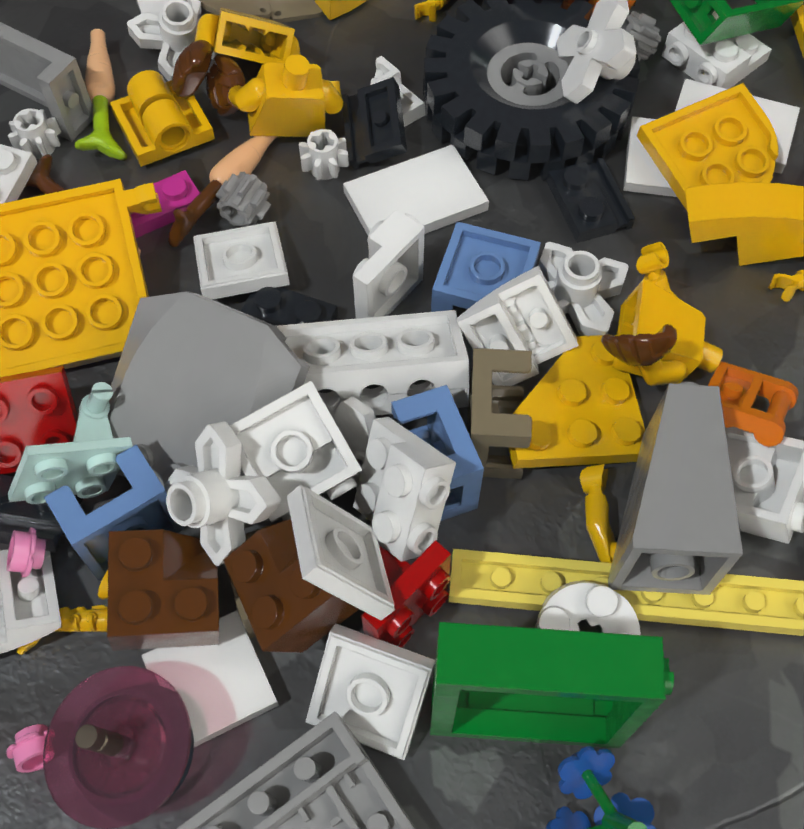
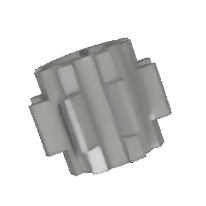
[621,11,661,61]
[216,172,271,227]

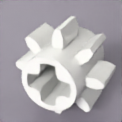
[7,108,61,159]
[299,129,349,180]

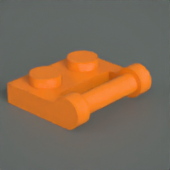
[708,361,799,447]

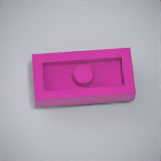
[130,170,200,238]

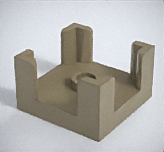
[467,348,532,479]

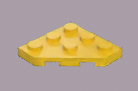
[508,335,645,469]

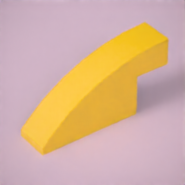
[685,182,804,266]

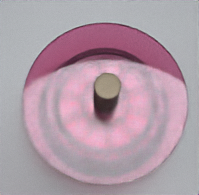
[43,666,194,829]

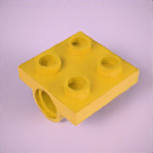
[110,70,215,167]

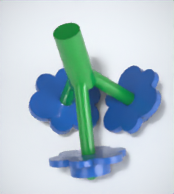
[546,746,656,829]

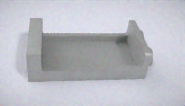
[0,22,93,142]

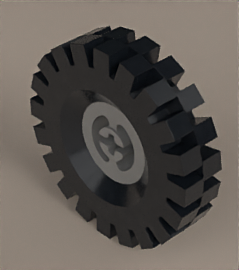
[423,0,640,180]

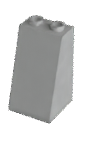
[608,382,743,595]

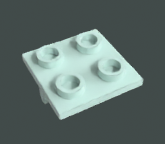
[8,382,133,504]

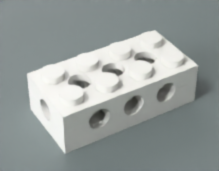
[277,310,469,418]

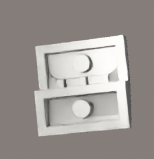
[457,265,579,386]
[0,549,61,654]

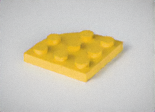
[637,83,778,211]

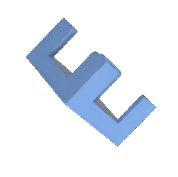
[431,221,541,312]
[391,385,484,521]
[44,444,184,581]

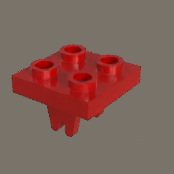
[0,366,78,475]
[361,540,451,648]

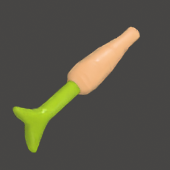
[75,29,127,161]

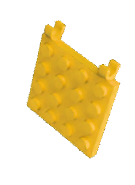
[0,179,162,377]

